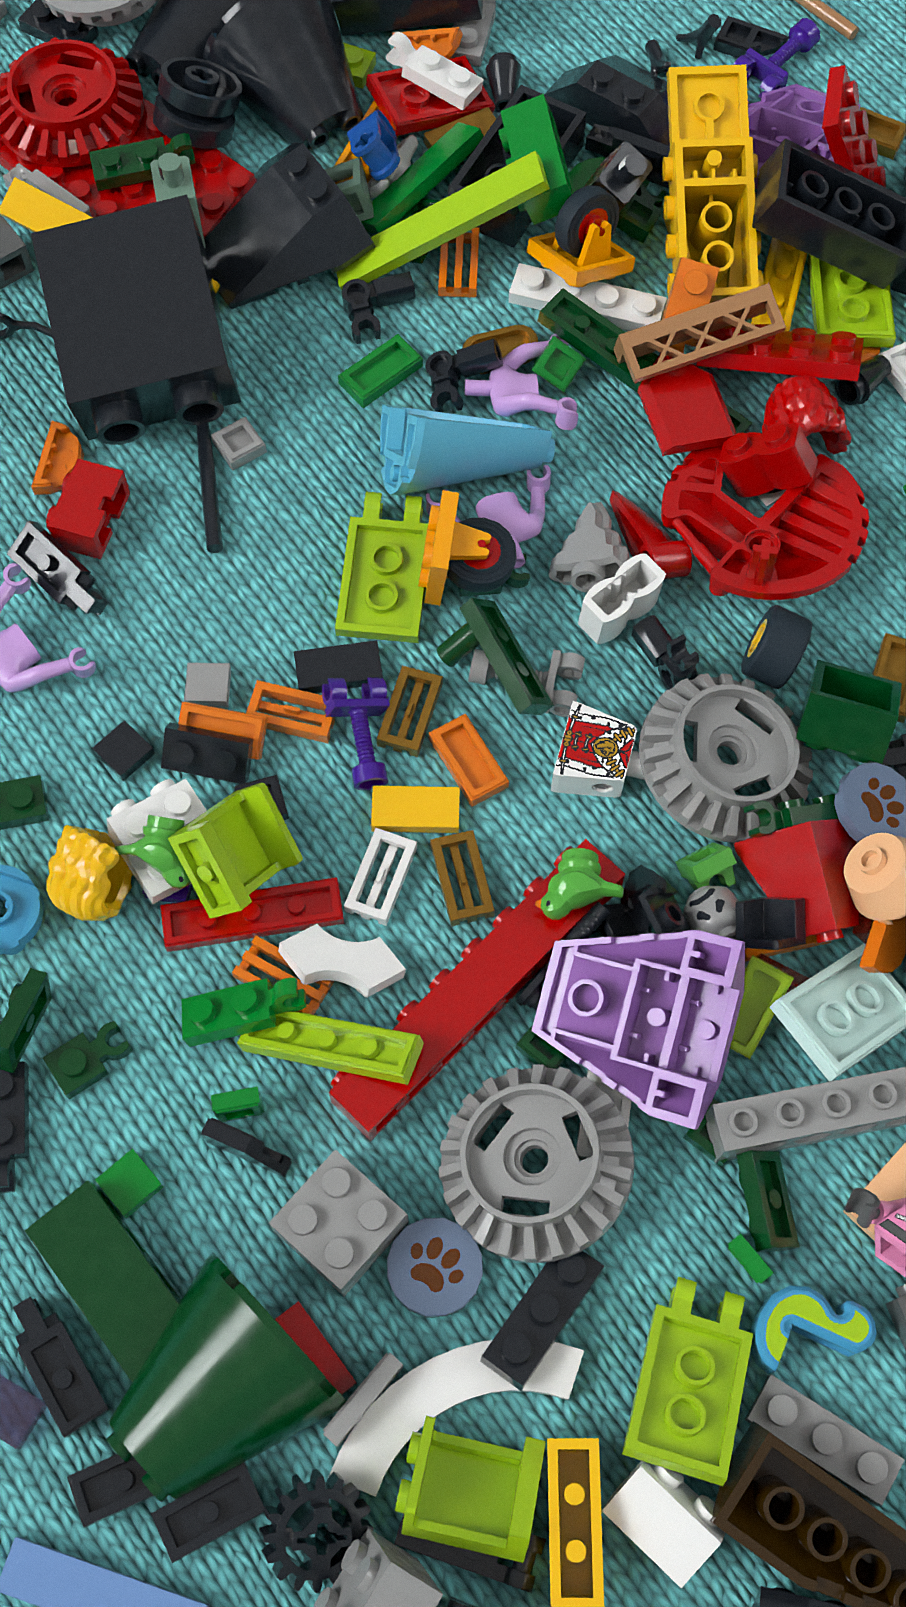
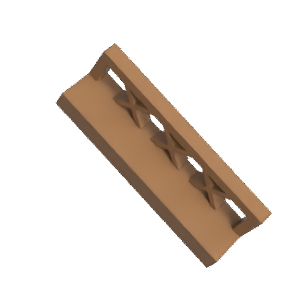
[613,283,786,383]

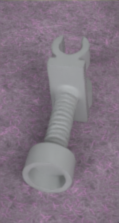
[468,649,585,717]

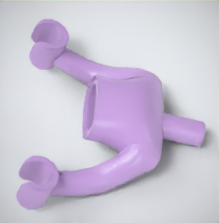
[464,334,579,430]
[426,465,551,569]
[0,563,96,693]

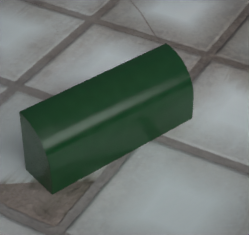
[24,1180,182,1382]

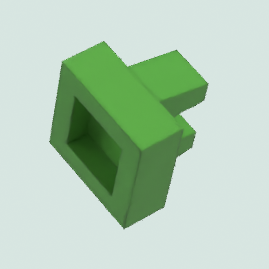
[675,842,737,890]

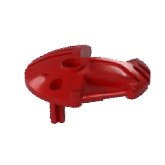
[661,446,869,600]

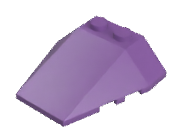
[748,84,861,189]
[531,930,745,1130]

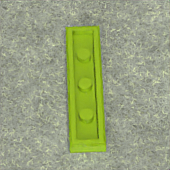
[237,1011,424,1085]

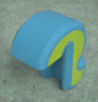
[750,1285,877,1374]

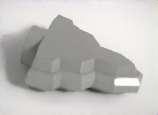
[548,502,629,593]

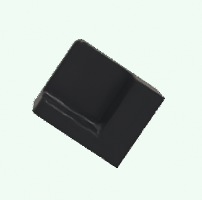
[735,897,806,950]

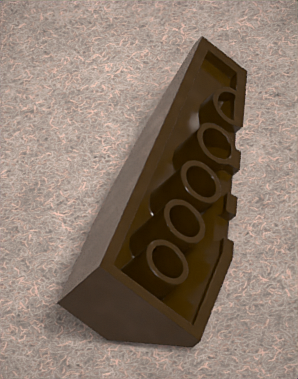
[710,1421,906,1607]

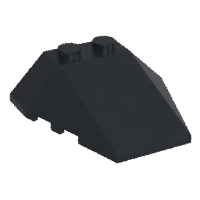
[204,142,375,309]

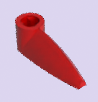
[609,491,692,579]

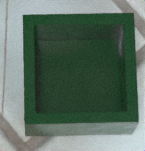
[796,660,902,764]

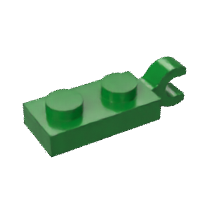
[181,978,306,1047]

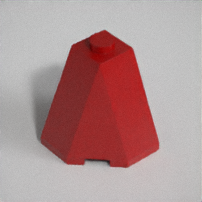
[734,819,859,944]

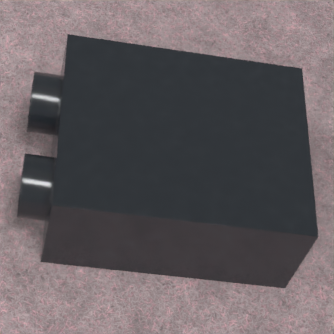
[31,194,241,445]

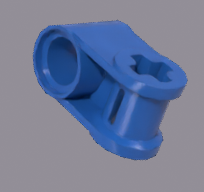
[347,109,400,181]

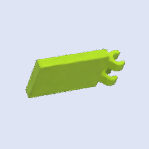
[335,492,428,643]
[622,1277,753,1486]

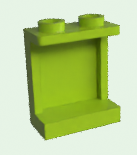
[168,783,303,919]
[395,1415,546,1563]

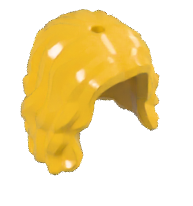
[46,825,134,921]

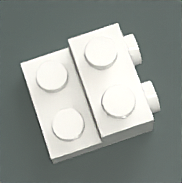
[107,779,207,904]

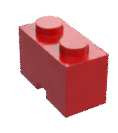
[46,458,130,560]

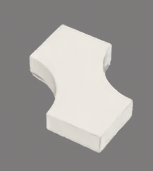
[278,924,406,998]

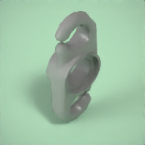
[368,134,419,198]

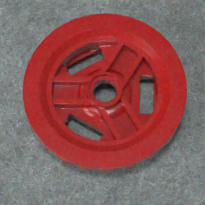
[0,39,144,168]

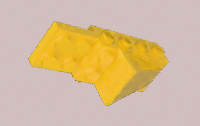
[662,64,763,304]

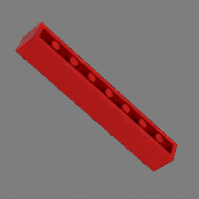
[328,839,625,1141]

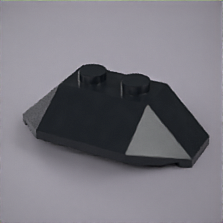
[544,55,670,146]

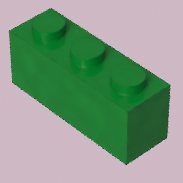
[498,93,574,225]

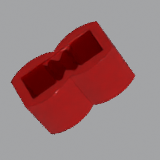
[718,423,818,497]

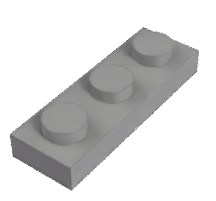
[744,1374,905,1506]

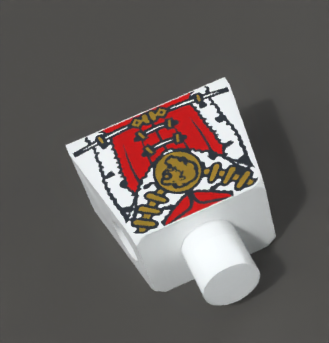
[551,701,645,798]

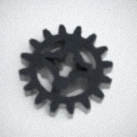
[259,1469,374,1593]

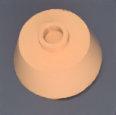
[844,833,906,925]

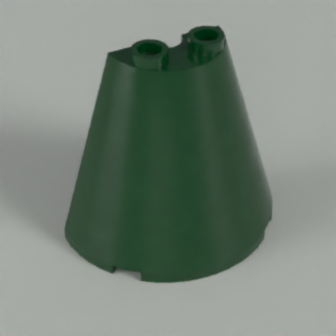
[106,1253,346,1502]

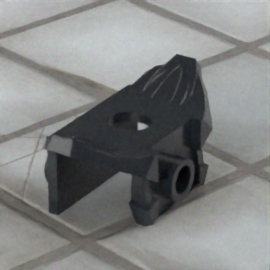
[600,864,691,937]

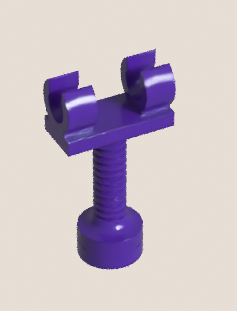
[733,18,820,98]
[322,677,390,790]

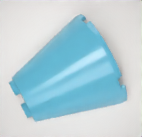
[380,404,555,495]

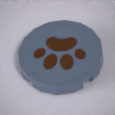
[834,763,906,842]
[387,1218,483,1318]

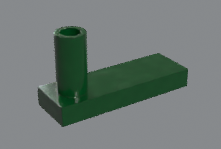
[437,598,554,715]

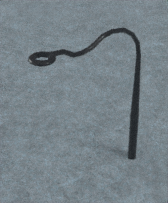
[0,313,223,553]

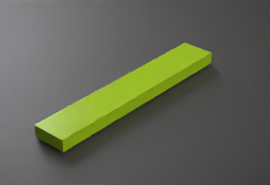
[336,150,550,290]

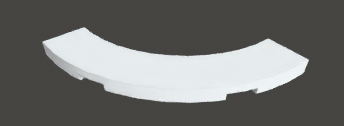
[328,1340,584,1497]

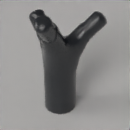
[676,14,721,59]
[645,39,671,76]

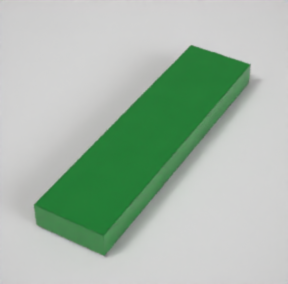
[361,122,484,235]

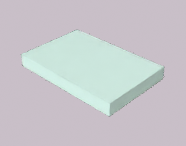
[769,943,906,1082]

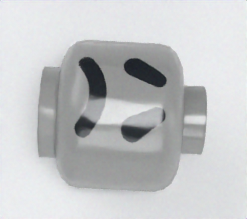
[683,885,739,940]

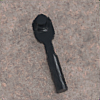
[516,901,611,1011]

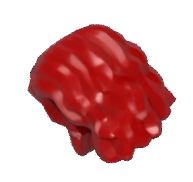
[762,375,852,454]

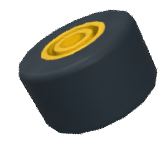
[741,605,812,689]

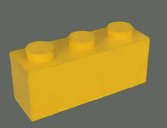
[547,1438,604,1607]

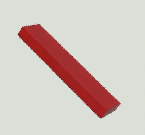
[160,877,345,952]

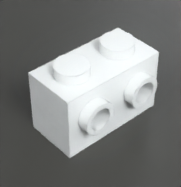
[602,1461,725,1588]

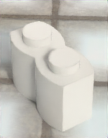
[578,553,666,644]

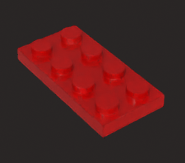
[822,65,886,188]
[696,324,864,381]

